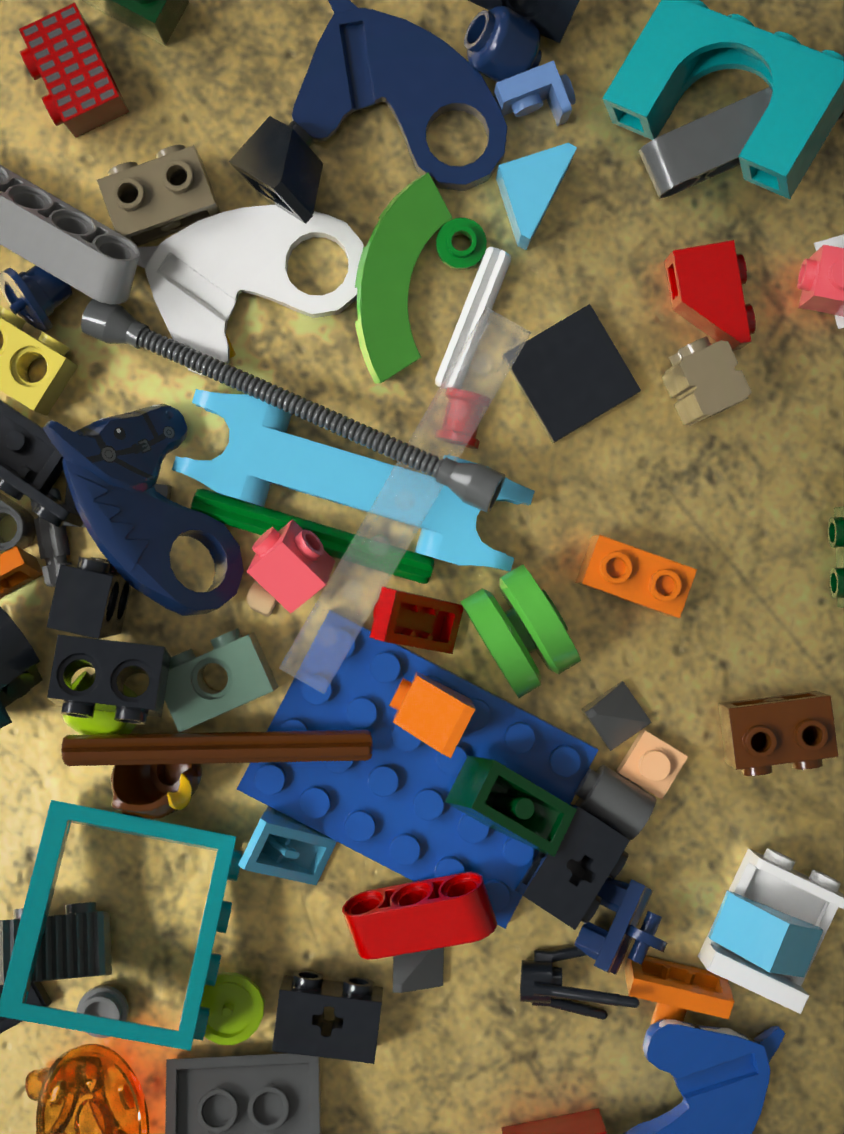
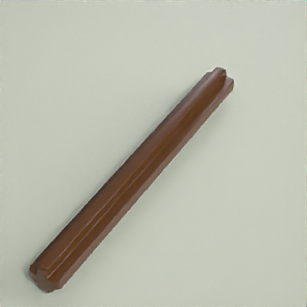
[61,730,373,766]

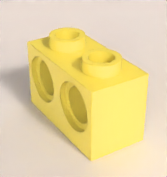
[0,305,78,416]

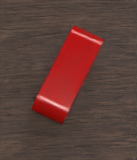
[342,872,497,960]

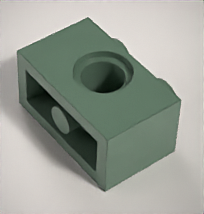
[164,628,278,733]

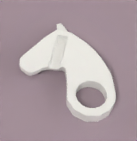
[137,205,364,376]

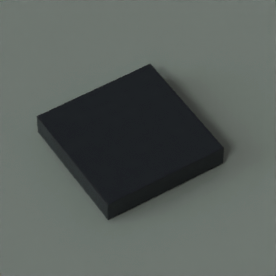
[502,304,641,443]

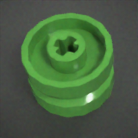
[460,565,581,698]

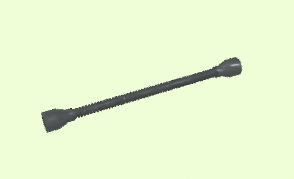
[81,299,505,513]

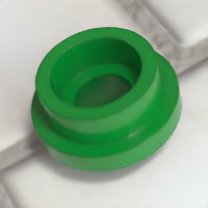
[436,218,487,270]

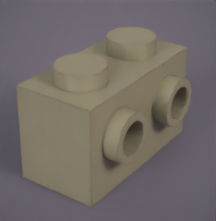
[97,145,221,246]

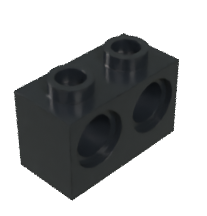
[47,557,131,639]
[47,635,171,724]

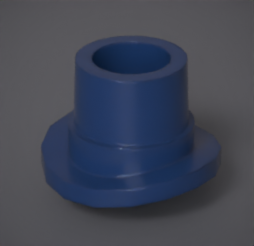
[0,265,72,332]

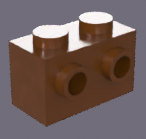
[718,691,838,776]

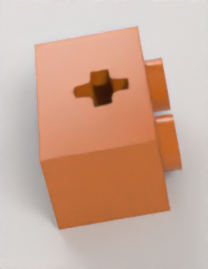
[575,535,697,618]

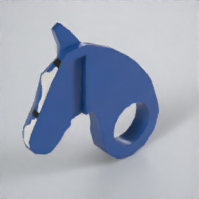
[623,1019,785,1134]

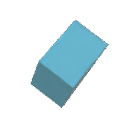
[496,143,577,250]
[238,806,337,885]
[708,890,823,977]

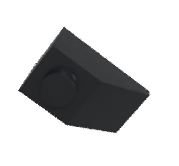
[229,116,323,224]

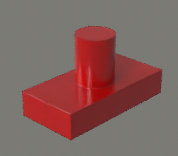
[370,587,464,654]

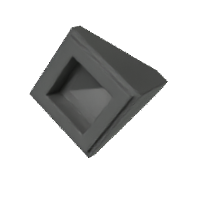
[581,681,652,751]
[393,947,444,993]

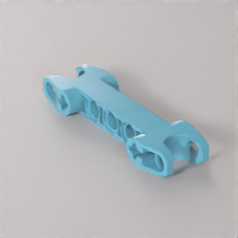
[172,389,535,572]

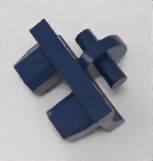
[575,878,667,975]

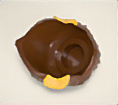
[111,764,202,819]

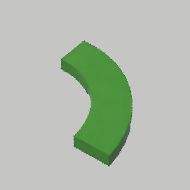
[355,172,452,384]

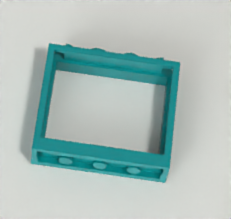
[0,800,243,1051]

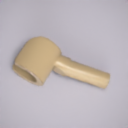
[247,581,277,617]

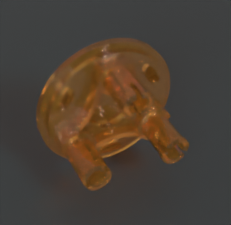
[25,1044,150,1134]

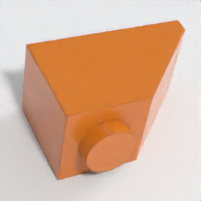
[389,672,476,758]

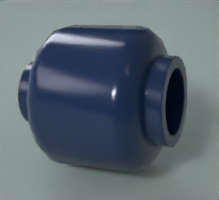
[464,6,542,82]

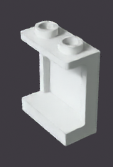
[698,848,844,1014]

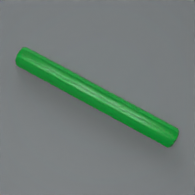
[191,489,435,584]

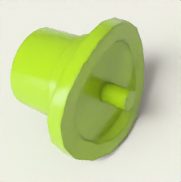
[201,972,265,1045]

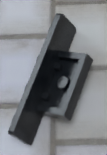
[0,399,84,528]

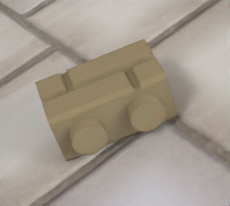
[662,336,752,426]

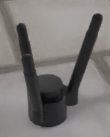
[520,946,640,1020]

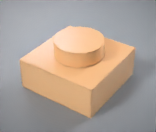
[616,729,688,799]

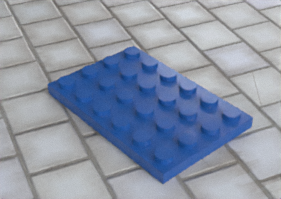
[237,610,598,929]

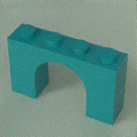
[602,0,844,199]

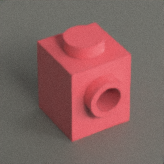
[797,245,844,317]
[247,519,335,614]

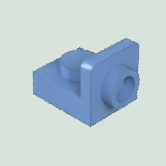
[493,60,576,126]

